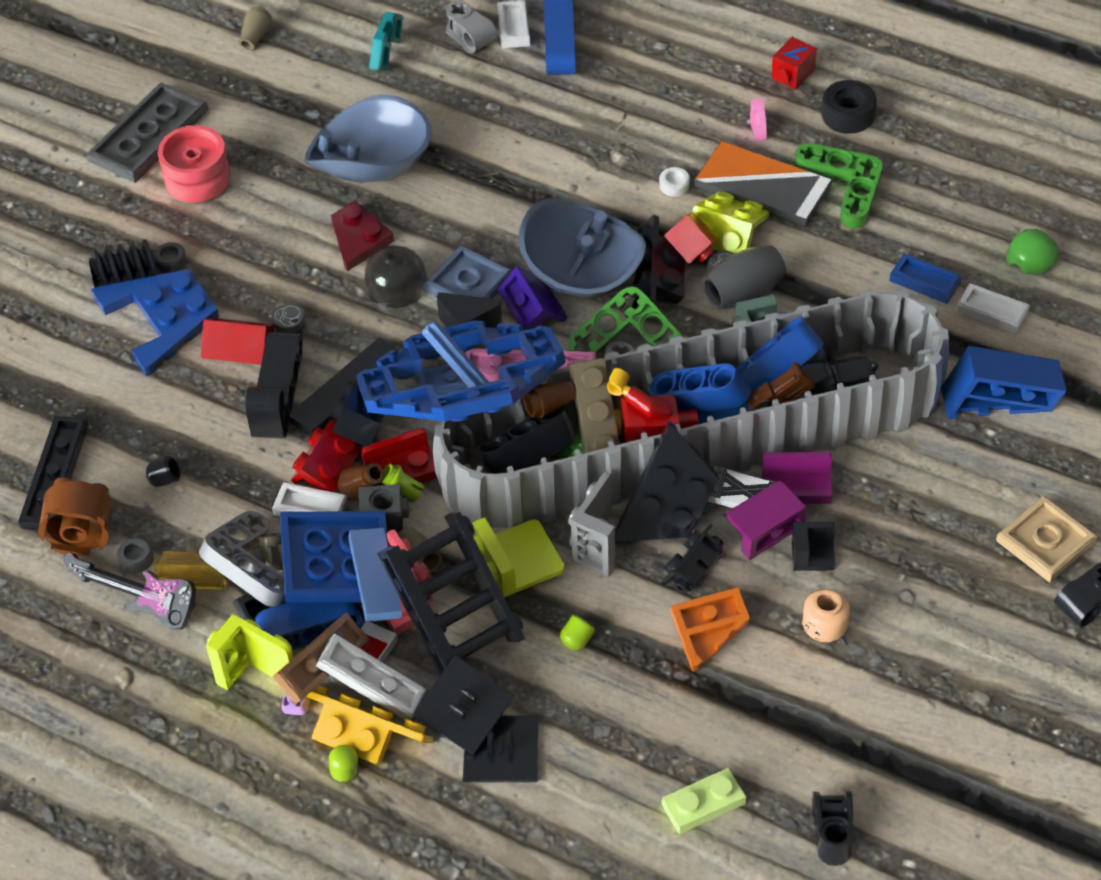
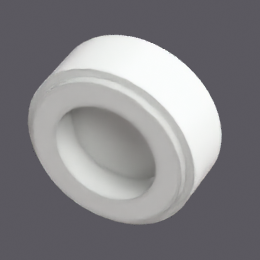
[659,167,690,197]

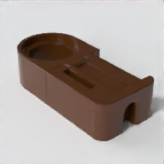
[746,363,815,411]

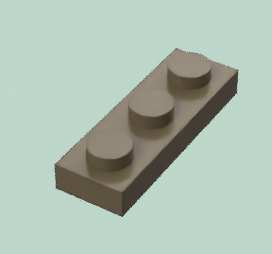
[569,358,620,453]

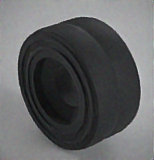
[821,80,877,134]

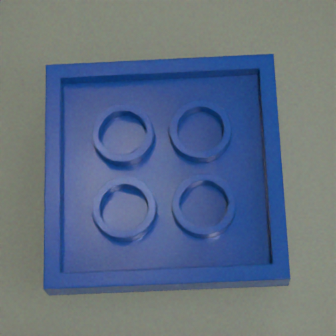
[280,511,389,603]

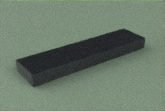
[288,337,399,436]
[18,416,89,530]

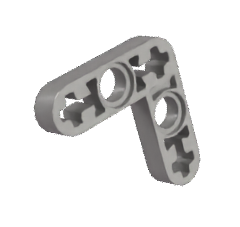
[199,511,285,607]

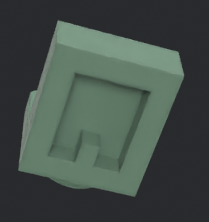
[732,295,777,327]

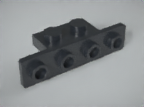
[632,214,685,309]

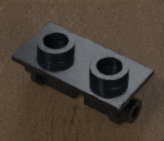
[661,523,724,594]

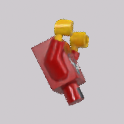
[607,368,699,443]

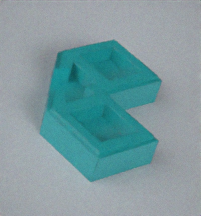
[369,11,404,71]

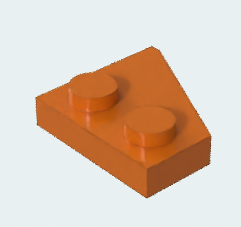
[670,587,750,672]

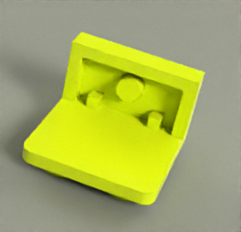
[693,192,770,254]
[472,517,564,597]
[206,614,293,690]

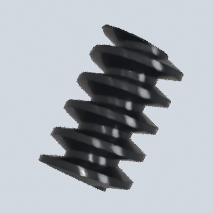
[89,239,157,288]

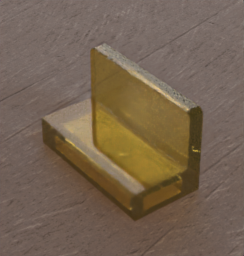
[153,551,230,590]

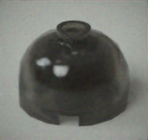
[364,245,427,308]

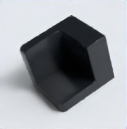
[791,522,835,571]

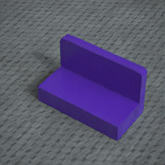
[497,267,568,331]

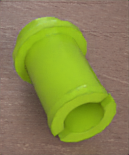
[381,464,424,503]

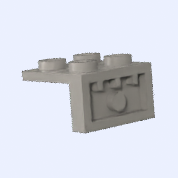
[568,472,615,577]

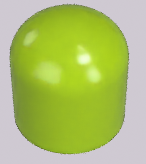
[560,614,596,651]
[328,745,359,782]

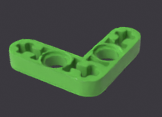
[795,143,883,228]
[568,287,685,354]

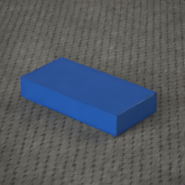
[889,253,962,304]

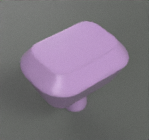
[281,694,310,715]

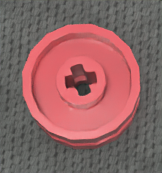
[158,125,231,203]

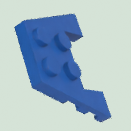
[91,269,219,376]

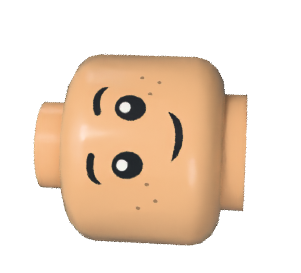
[802,589,850,642]

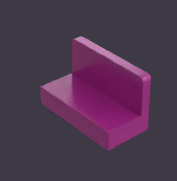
[761,452,832,504]
[727,481,806,560]

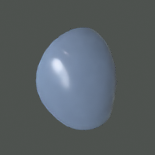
[304,95,432,183]
[518,198,646,299]

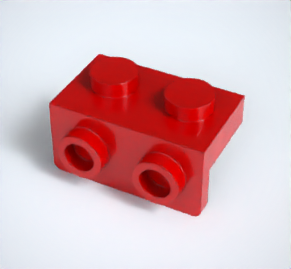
[290,420,363,492]

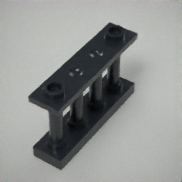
[377,512,525,675]

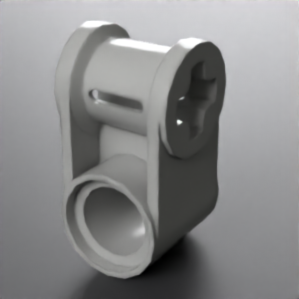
[446,0,497,53]

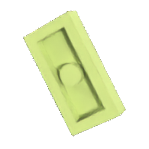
[662,768,746,835]

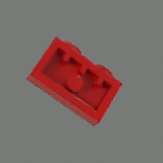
[361,428,437,486]

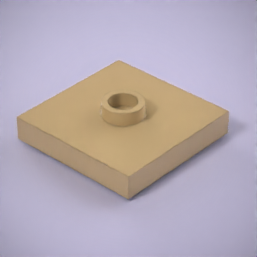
[996,495,1097,582]

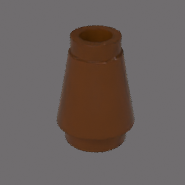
[523,380,576,418]
[338,463,384,499]

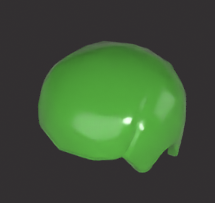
[1006,229,1058,274]

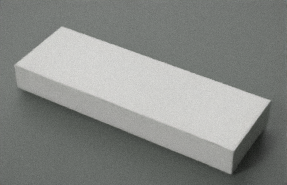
[316,633,427,720]

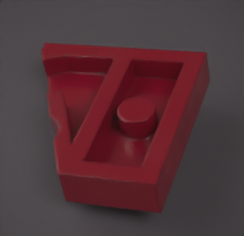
[331,200,394,271]

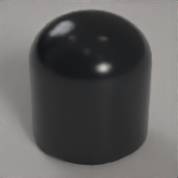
[146,456,180,487]

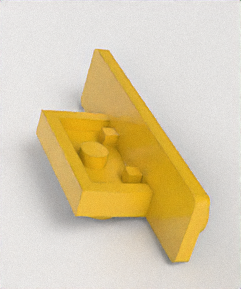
[306,684,434,765]

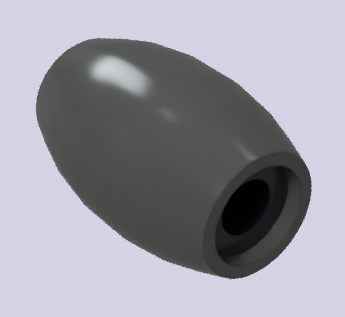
[703,245,786,309]

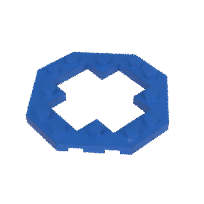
[356,320,566,422]

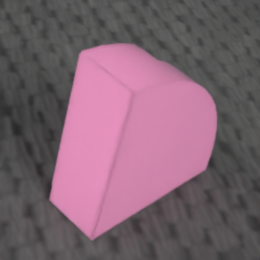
[750,98,766,141]

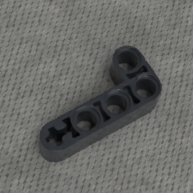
[245,332,303,439]

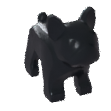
[801,349,879,396]

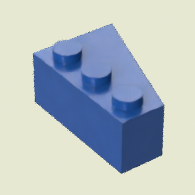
[941,346,1067,418]

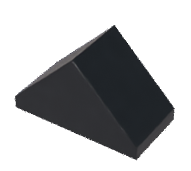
[437,292,502,328]

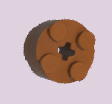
[38,477,113,556]

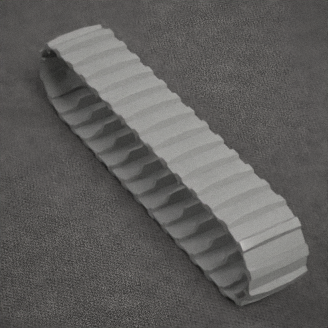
[433,289,949,528]

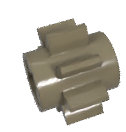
[250,533,283,571]

